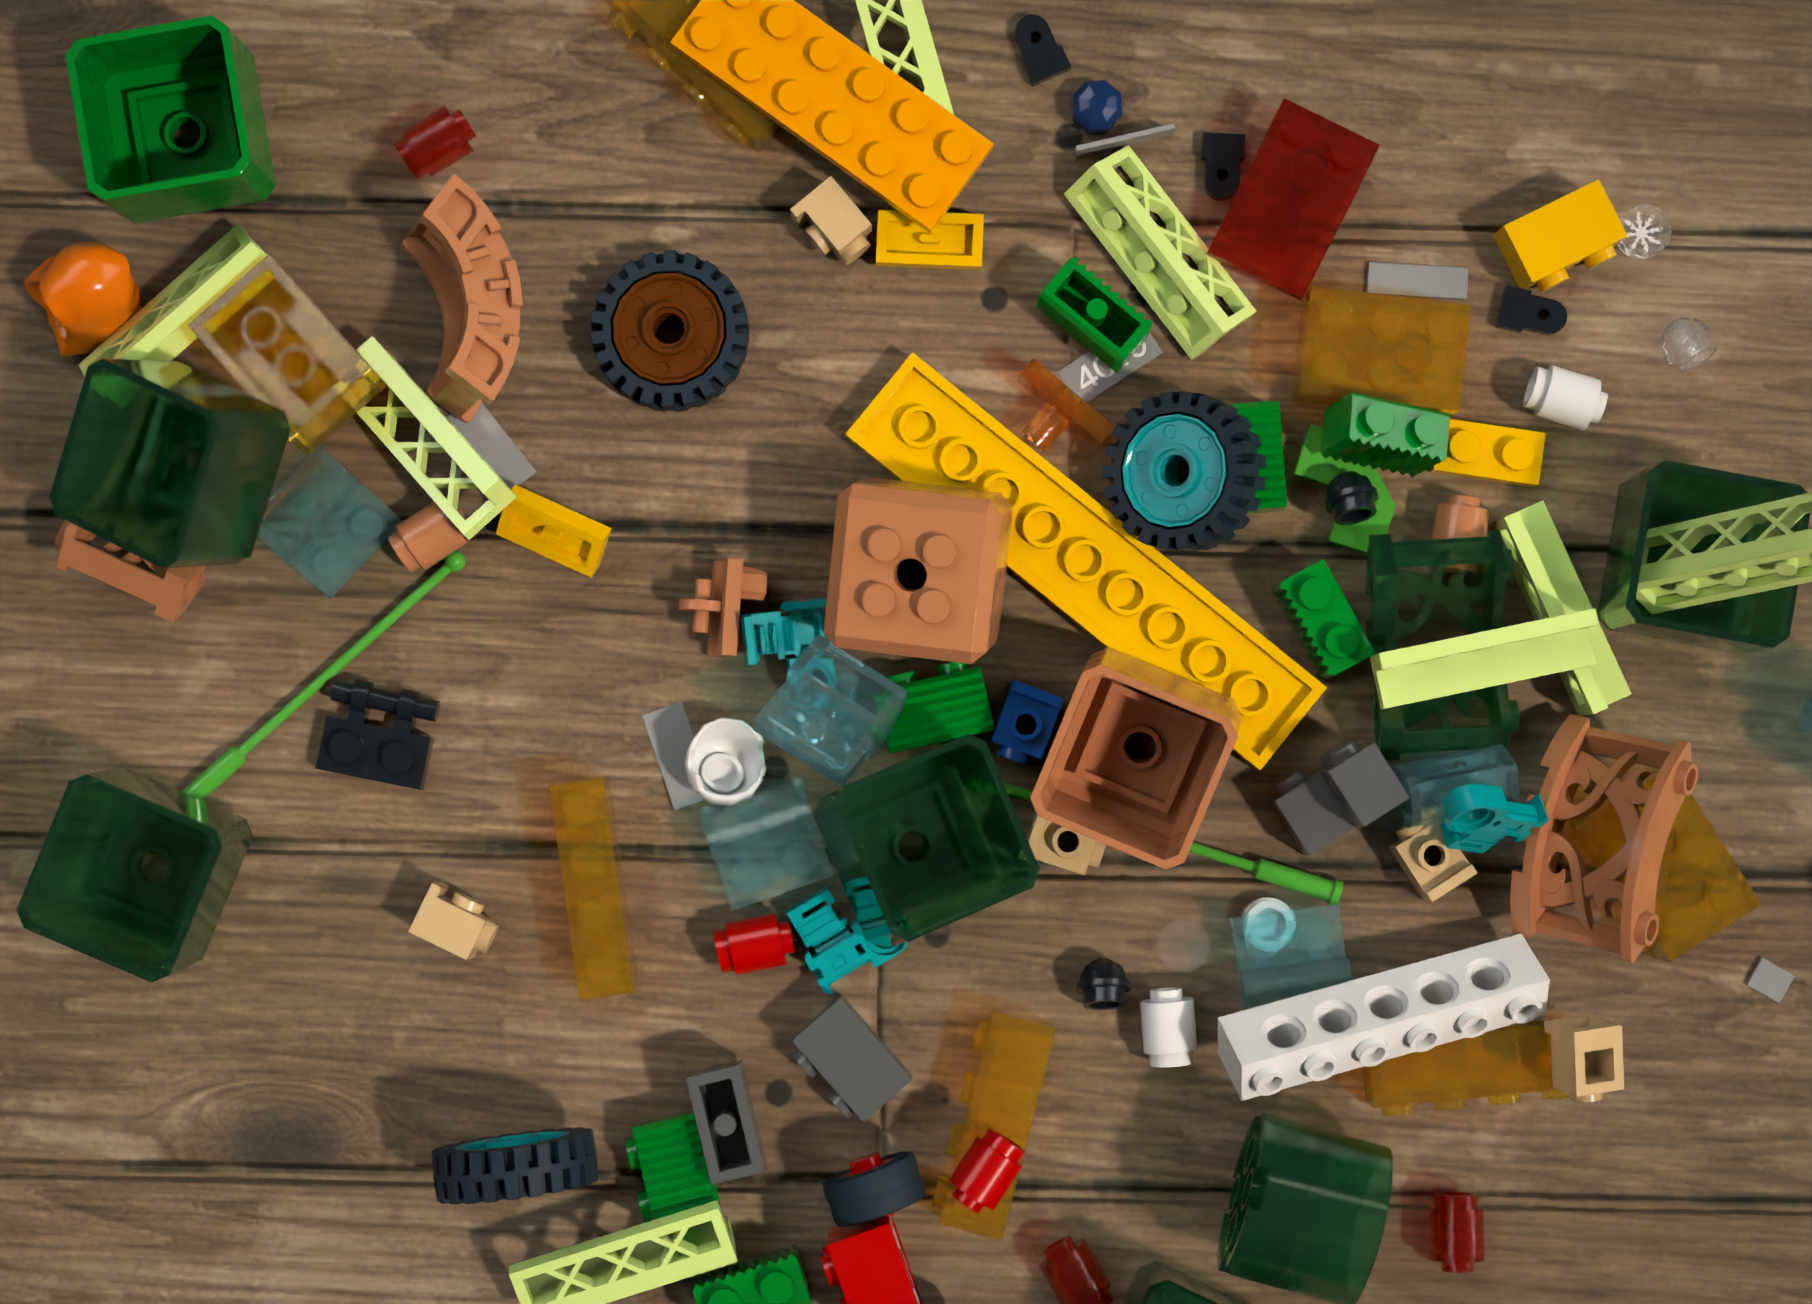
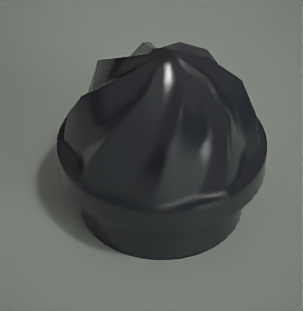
[1324,471,1379,525]
[1077,957,1131,1010]

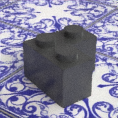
[1268,739,1410,856]

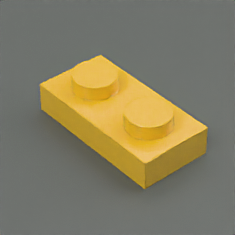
[876,210,984,271]
[1430,419,1546,487]
[496,484,612,578]

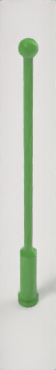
[165,551,466,822]
[970,770,1344,907]

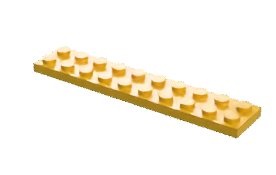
[845,352,1327,771]

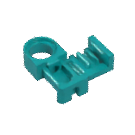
[740,597,839,707]
[1440,783,1549,854]
[786,886,910,994]

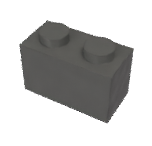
[792,994,912,1123]
[686,1059,767,1185]

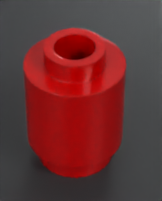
[714,913,795,976]
[948,1127,1026,1213]

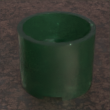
[1217,1112,1393,1304]

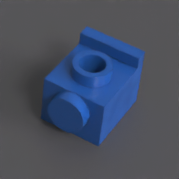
[990,680,1064,766]

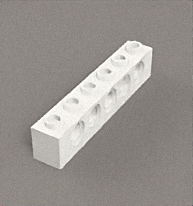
[1218,933,1550,1101]

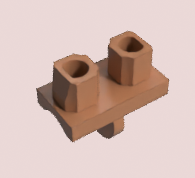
[678,558,768,657]

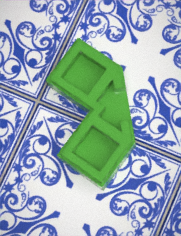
[1292,424,1396,558]

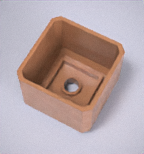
[824,477,1013,664]
[1030,647,1241,870]

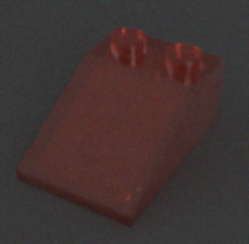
[1206,98,1380,301]

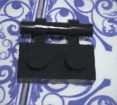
[315,679,440,790]

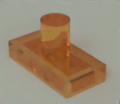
[1017,358,1115,453]

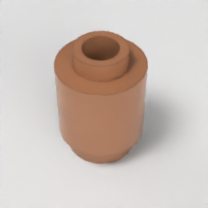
[1430,495,1490,574]
[388,501,468,573]

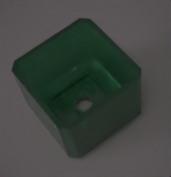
[49,358,291,568]
[1597,460,1811,654]
[814,734,1040,948]
[17,767,253,982]

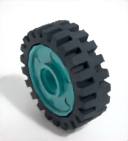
[1102,391,1266,552]
[432,1127,598,1205]

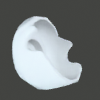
[685,717,767,806]

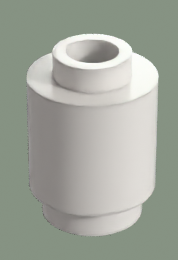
[1523,365,1608,431]
[1140,987,1197,1068]

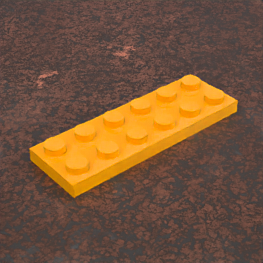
[670,0,994,234]

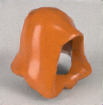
[24,242,142,357]

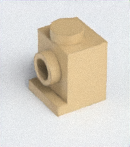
[790,176,872,265]
[1022,812,1106,876]
[1388,815,1477,902]
[408,882,499,960]
[1544,1014,1624,1102]

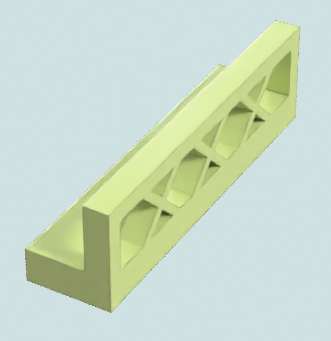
[854,0,954,115]
[1064,145,1257,360]
[78,224,277,408]
[339,336,517,540]
[1624,492,1812,614]
[1491,501,1632,716]
[1370,608,1599,710]
[509,1200,738,1304]

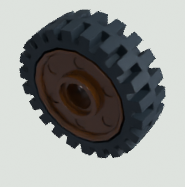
[590,251,749,412]

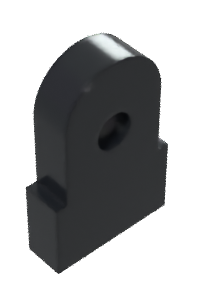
[1015,14,1071,87]
[1201,132,1246,201]
[1495,285,1567,335]

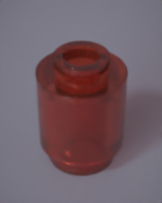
[394,105,477,180]
[1429,1192,1485,1273]
[1039,1235,1114,1304]

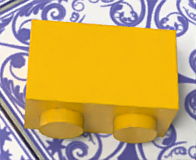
[1493,179,1628,293]

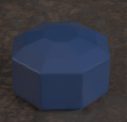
[1071,80,1122,134]

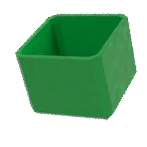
[65,15,276,224]

